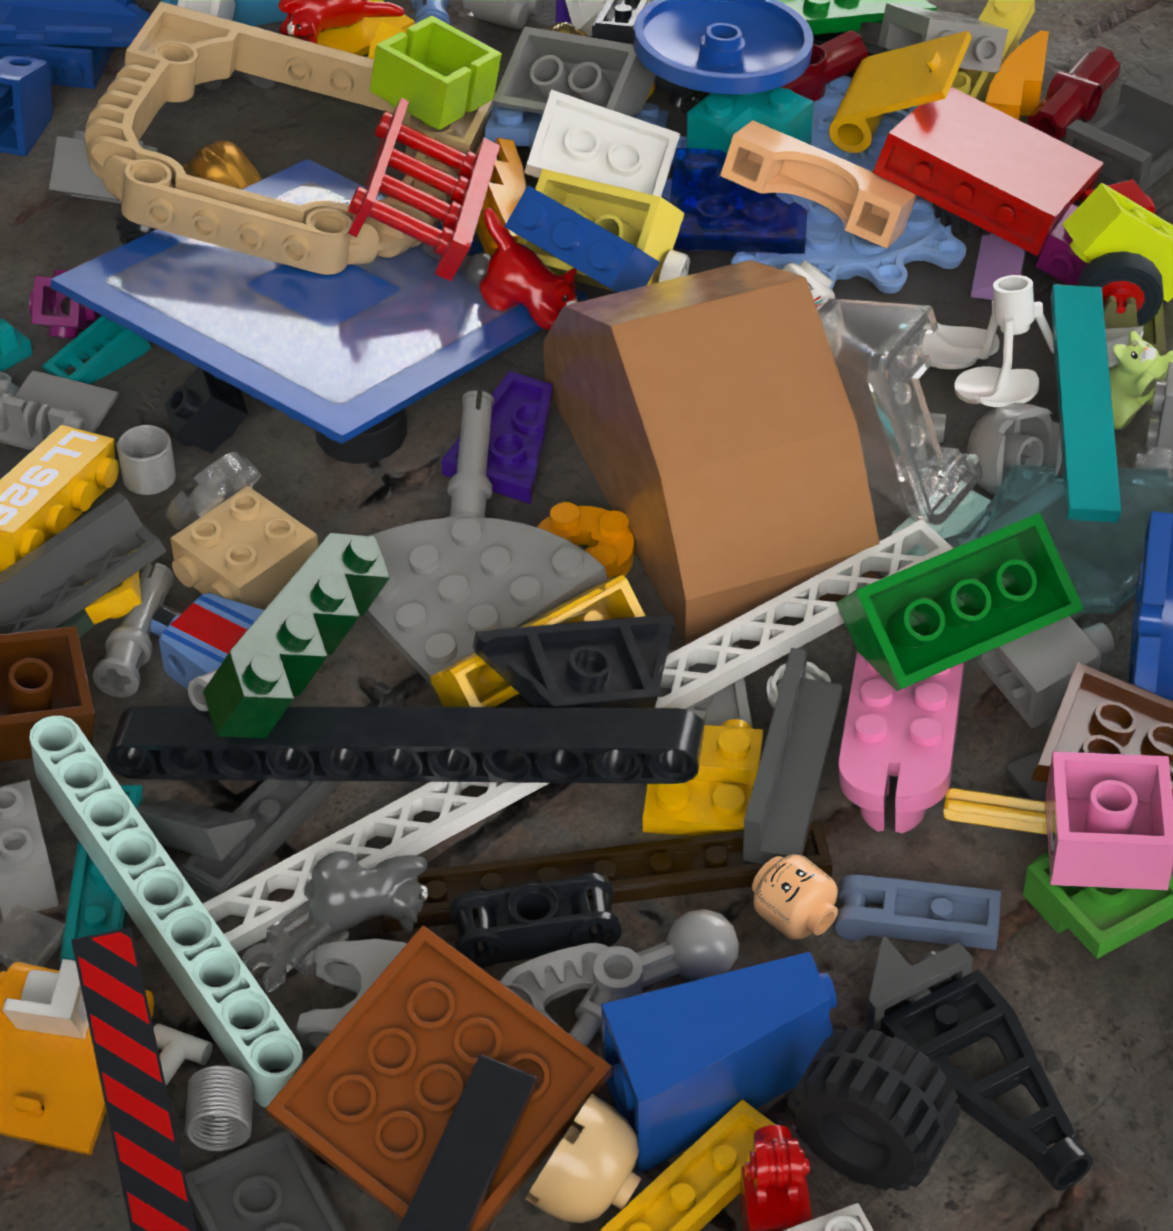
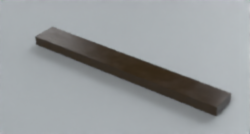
[381,821,833,932]

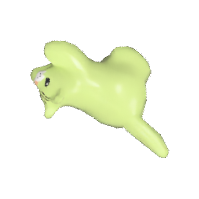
[1109,331,1173,430]

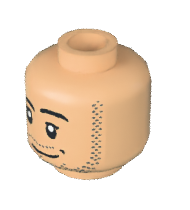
[752,854,838,940]

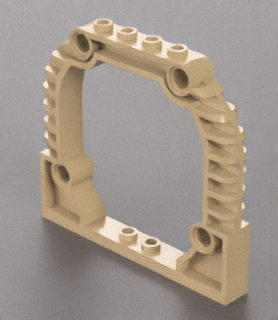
[84,1,496,275]

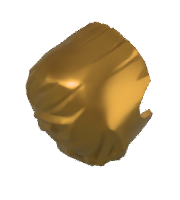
[183,140,262,190]

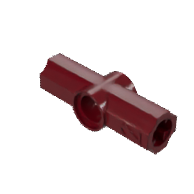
[781,30,868,102]
[1027,46,1121,141]

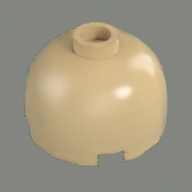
[525,1094,642,1223]

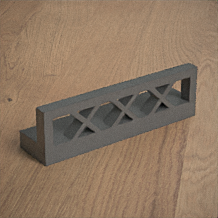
[0,492,167,634]
[743,648,843,864]

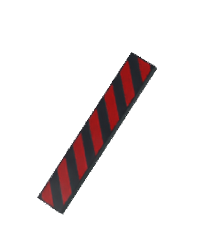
[71,927,197,1231]

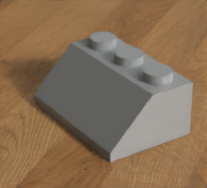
[492,26,656,117]

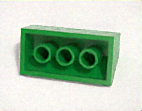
[836,512,1084,691]

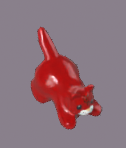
[278,0,405,44]
[479,208,580,330]

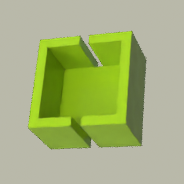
[369,15,502,130]

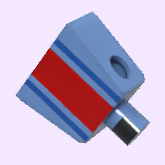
[150,593,264,690]

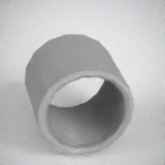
[116,425,176,495]
[184,1065,254,1152]

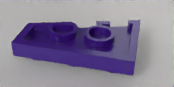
[441,371,553,504]

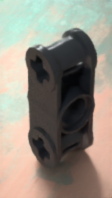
[449,873,622,968]

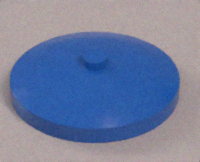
[633,0,813,94]

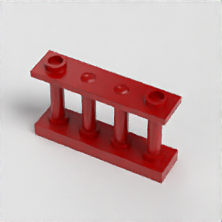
[347,98,500,282]

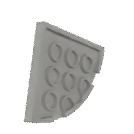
[364,517,608,688]

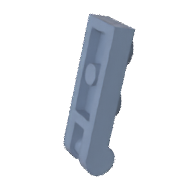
[835,874,1001,950]

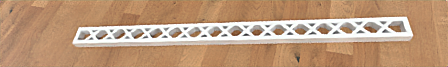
[203,519,954,953]

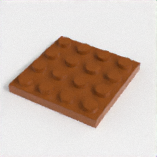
[265,925,613,1231]

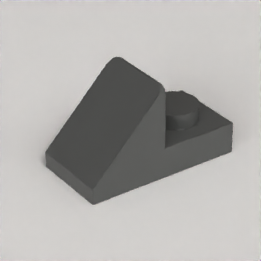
[866,936,973,1032]

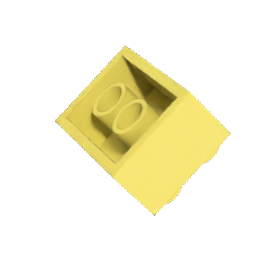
[517,169,685,292]

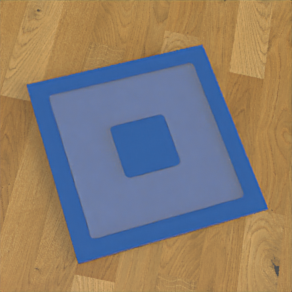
[51,159,588,444]

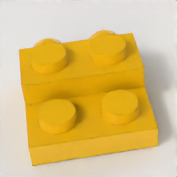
[643,719,763,837]

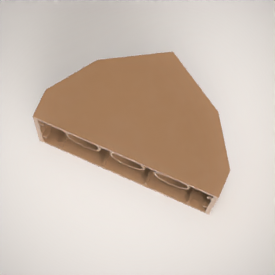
[543,260,880,644]

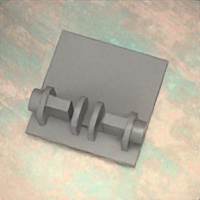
[0,370,119,451]

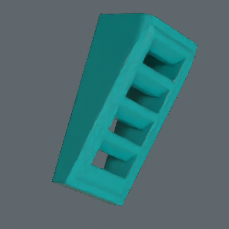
[41,315,151,384]

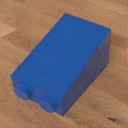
[601,952,837,1172]

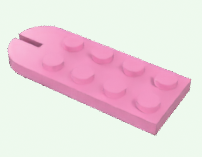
[839,651,965,834]

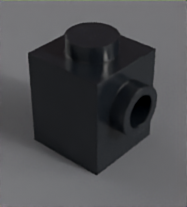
[165,367,249,454]

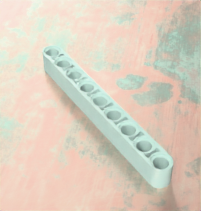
[29,716,303,1108]

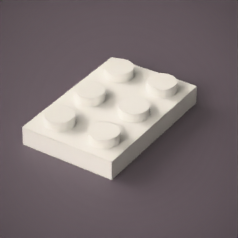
[524,90,680,197]

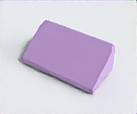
[971,233,1026,300]

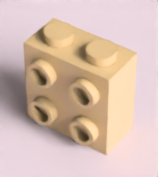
[170,486,318,610]

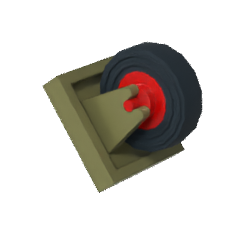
[1073,251,1166,356]

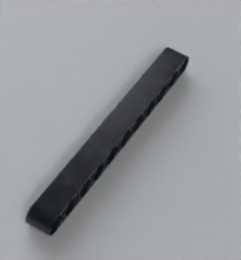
[107,706,704,784]

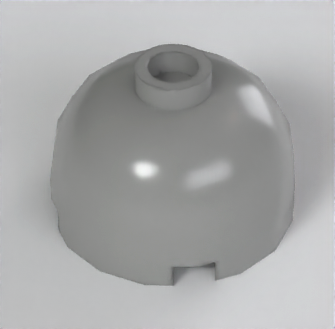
[966,403,1062,504]

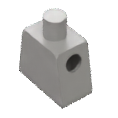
[977,616,1114,728]

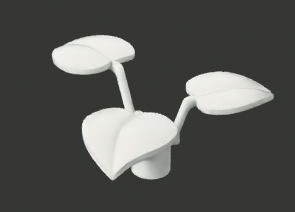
[919,275,1143,408]

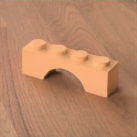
[720,120,917,249]

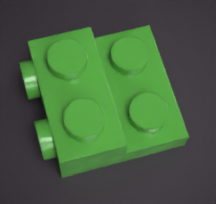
[1023,852,1173,959]

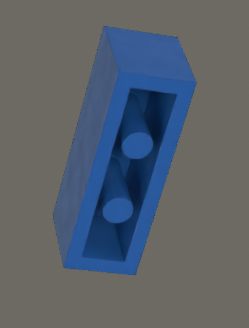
[504,185,660,293]

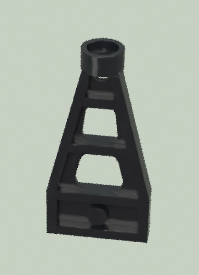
[880,969,1093,1191]

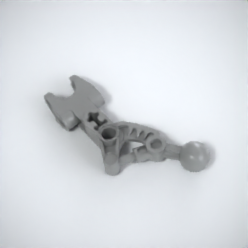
[296,909,739,1051]

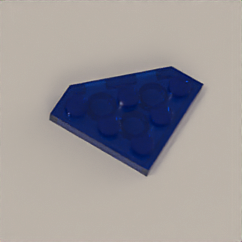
[669,148,808,254]

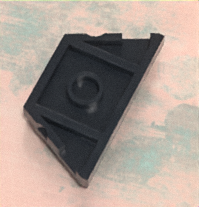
[473,614,675,708]

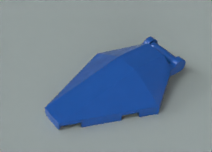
[0,0,151,47]

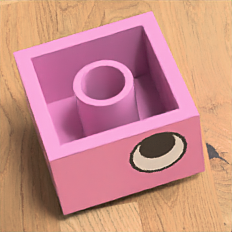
[1045,751,1173,890]

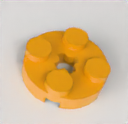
[537,502,634,580]

